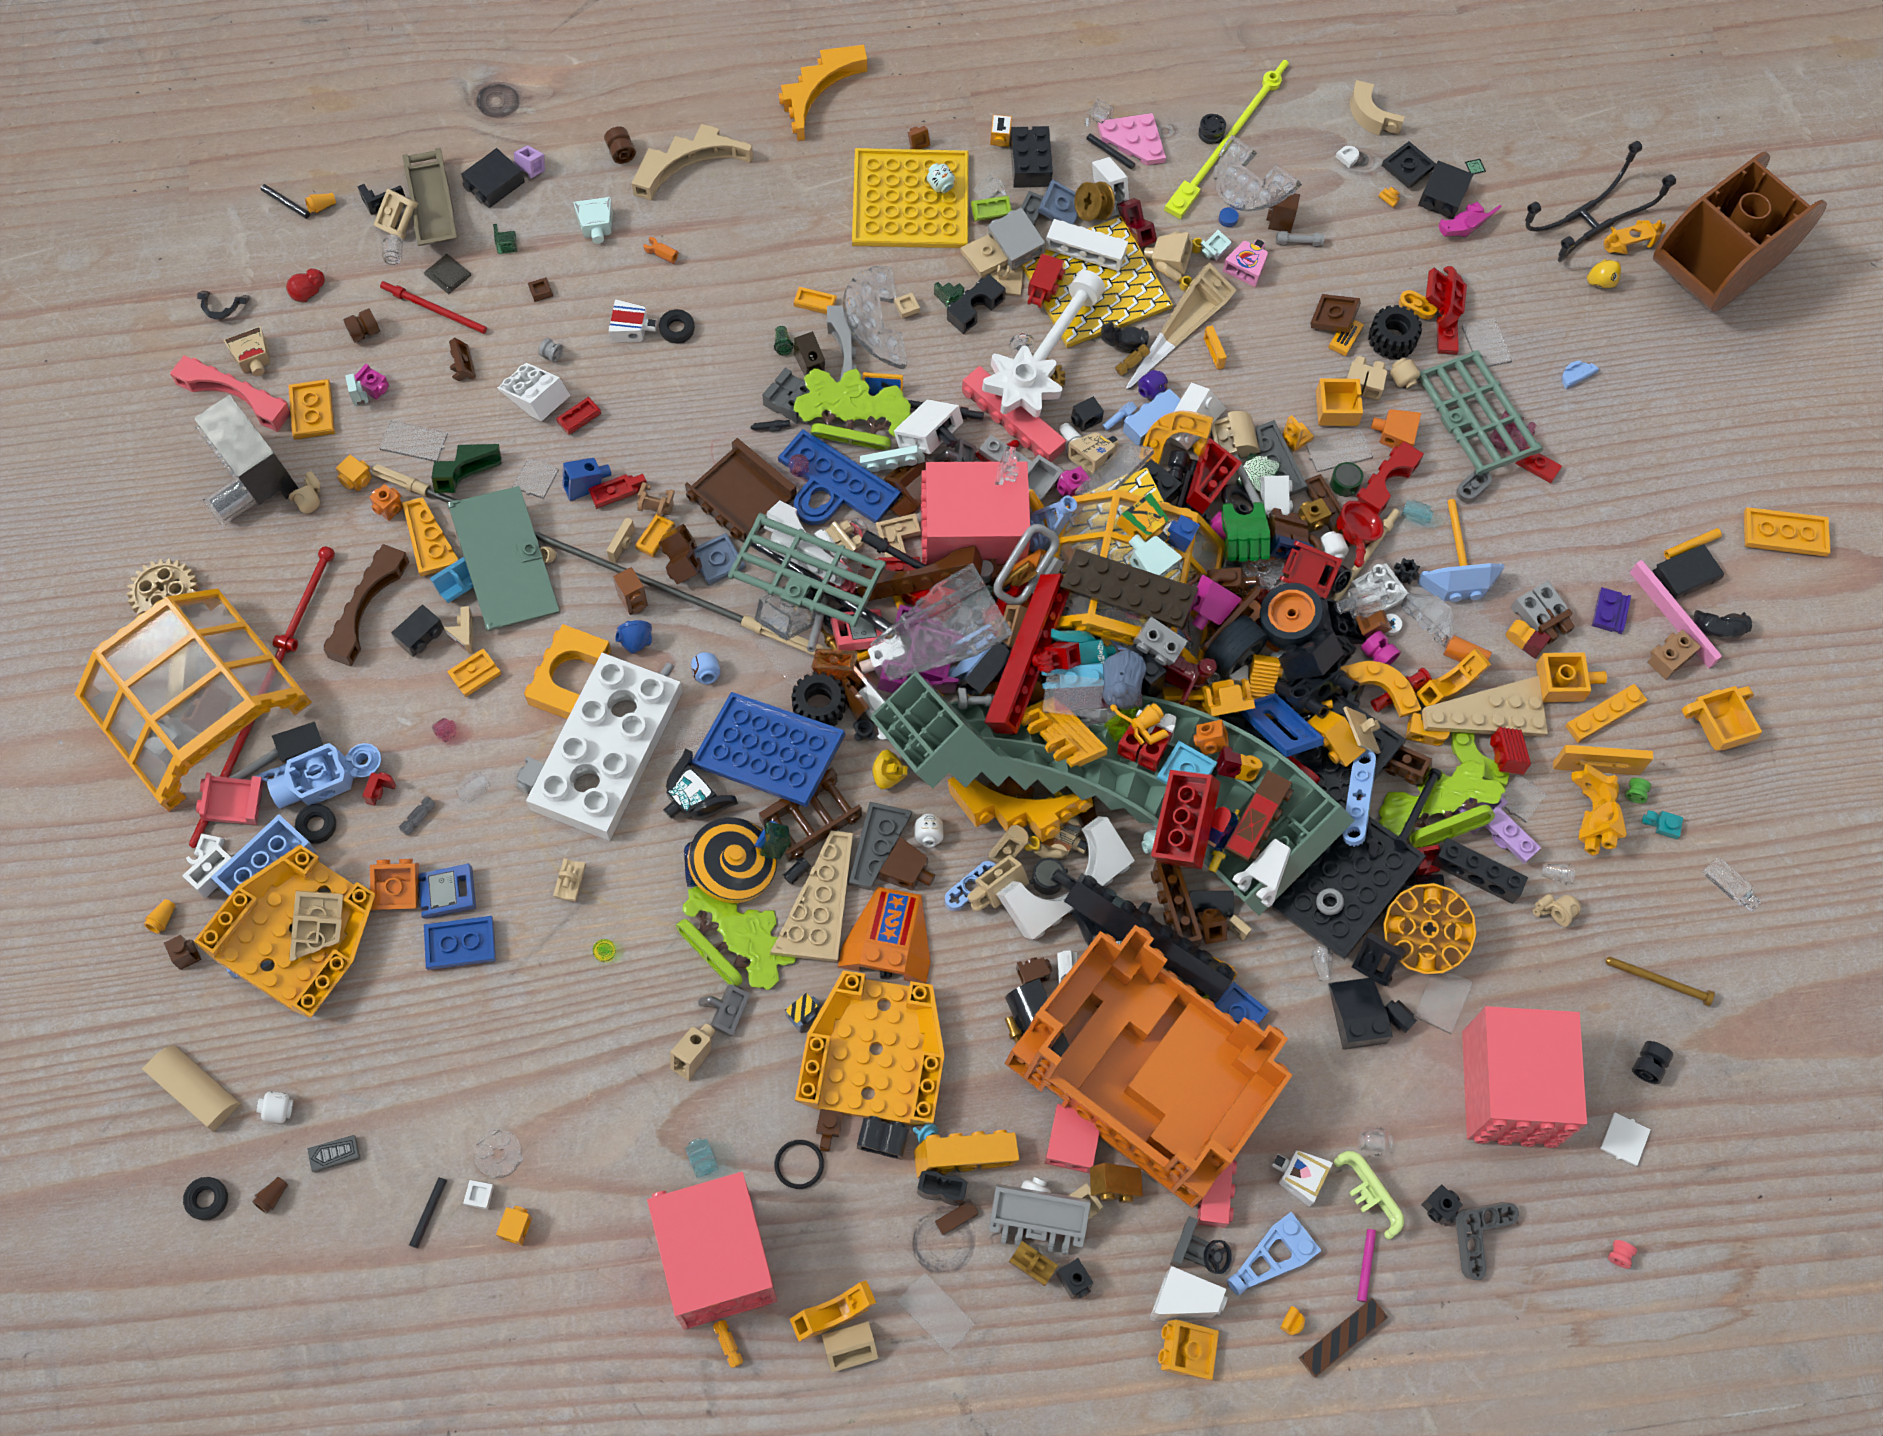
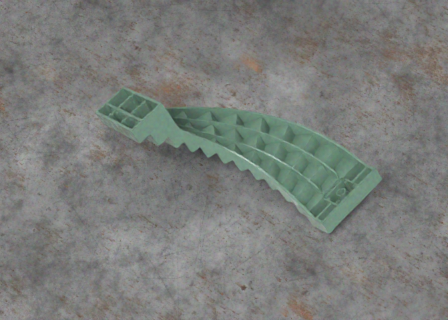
[870,671,1355,916]

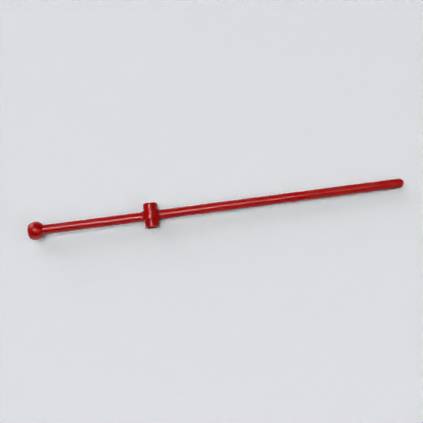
[189,546,335,848]

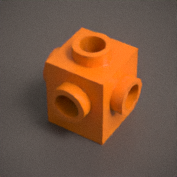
[369,484,403,521]
[1194,719,1229,755]

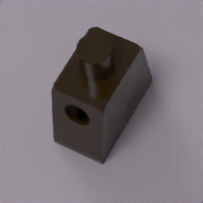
[793,331,825,376]

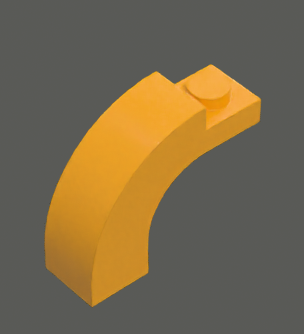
[1416,649,1491,707]
[790,1280,876,1342]

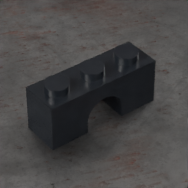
[947,274,1006,334]

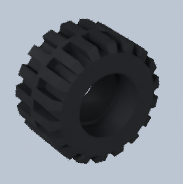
[1368,305,1422,360]
[791,672,846,726]

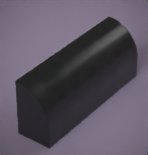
[1005,978,1069,1057]

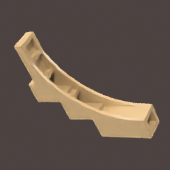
[632,124,753,201]

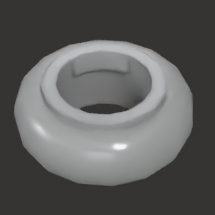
[1316,888,1344,915]

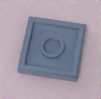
[1037,179,1078,225]
[694,533,746,586]

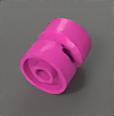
[1360,631,1401,666]

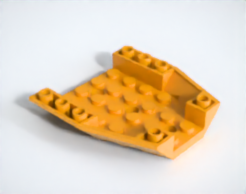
[194,845,375,1018]
[795,970,945,1125]

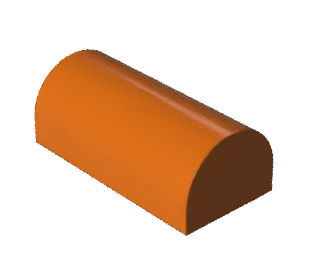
[1443,635,1492,662]

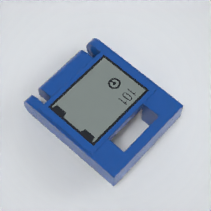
[418,863,476,919]

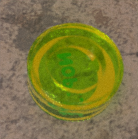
[593,939,616,963]

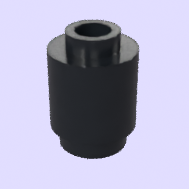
[1385,1000,1417,1033]

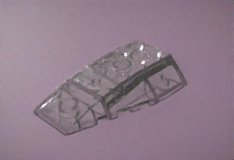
[870,563,1014,681]

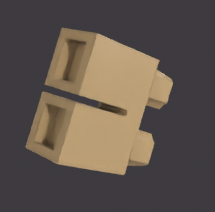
[1347,356,1387,401]

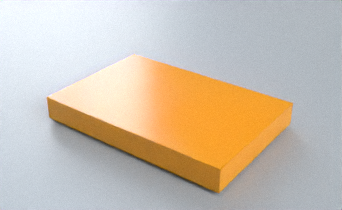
[288,379,335,440]

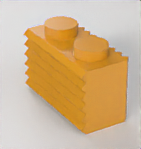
[1248,654,1283,700]

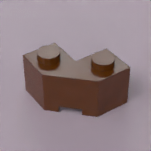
[659,524,702,585]

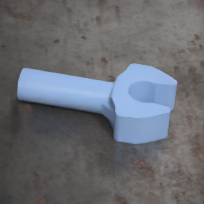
[1102,401,1137,431]

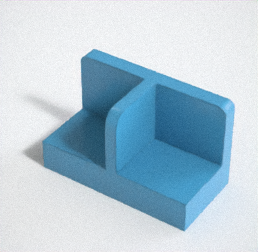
[430,557,473,603]

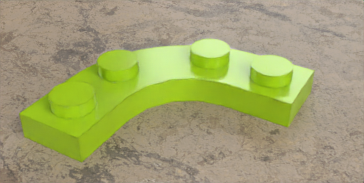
[1450,732,1510,788]

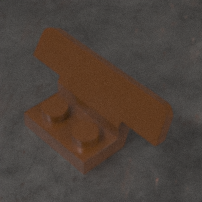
[884,458,951,517]
[1198,585,1261,652]

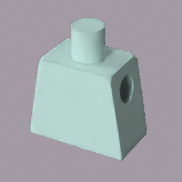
[1129,534,1182,577]

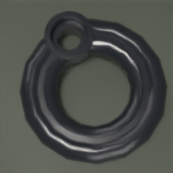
[1221,483,1254,515]

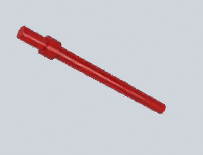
[380,281,487,334]

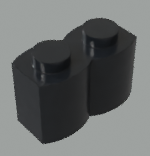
[857,1116,909,1160]
[917,1170,968,1206]

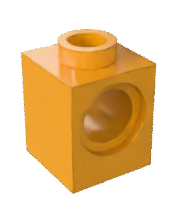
[496,1206,532,1246]

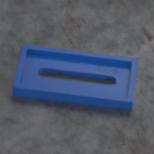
[1238,693,1324,757]

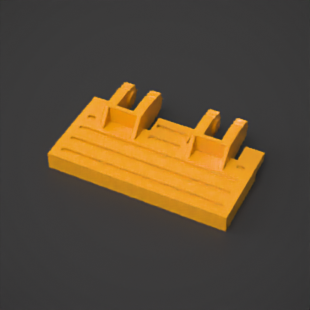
[1021,695,1108,768]

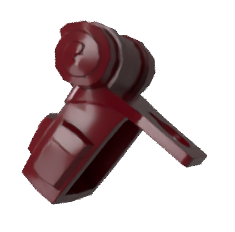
[1162,656,1217,705]

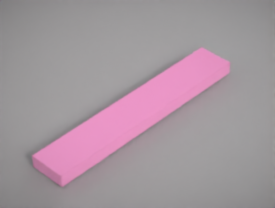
[1630,560,1722,668]

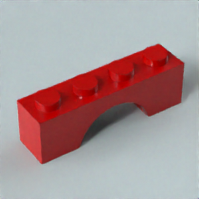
[1356,441,1424,515]

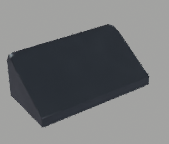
[1189,891,1234,917]

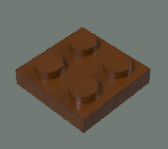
[1310,294,1361,333]

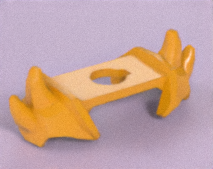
[1603,219,1666,254]

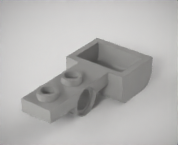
[979,435,1064,502]

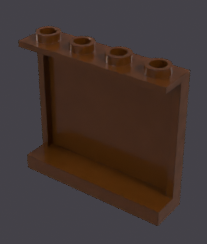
[685,438,797,543]

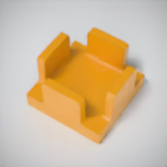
[1203,678,1255,716]

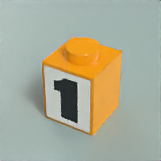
[990,115,1012,147]

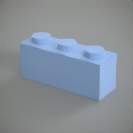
[1123,388,1181,448]

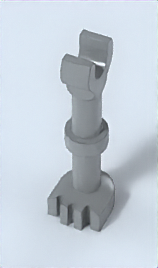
[958,688,994,709]

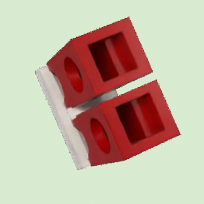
[1117,704,1176,772]

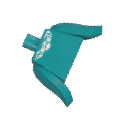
[1051,629,1116,706]

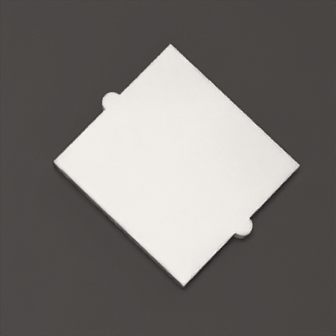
[1600,1113,1651,1166]

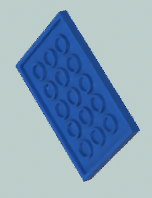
[691,692,846,807]

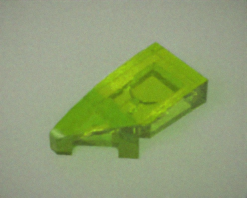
[1103,707,1139,742]

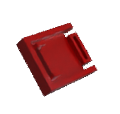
[1279,540,1343,599]

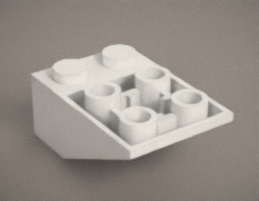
[497,363,570,421]

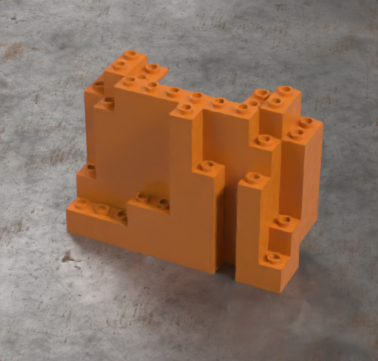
[1004,925,1292,1208]

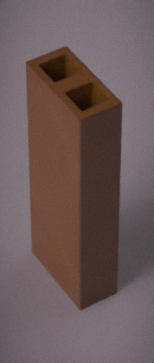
[935,1200,978,1236]

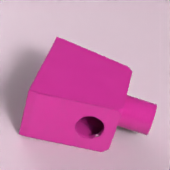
[1192,575,1242,630]

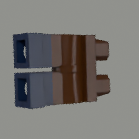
[1267,508,1314,560]

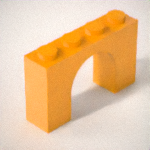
[524,624,611,719]

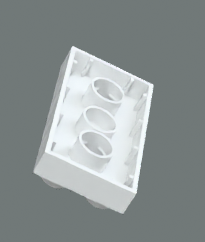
[526,653,683,841]

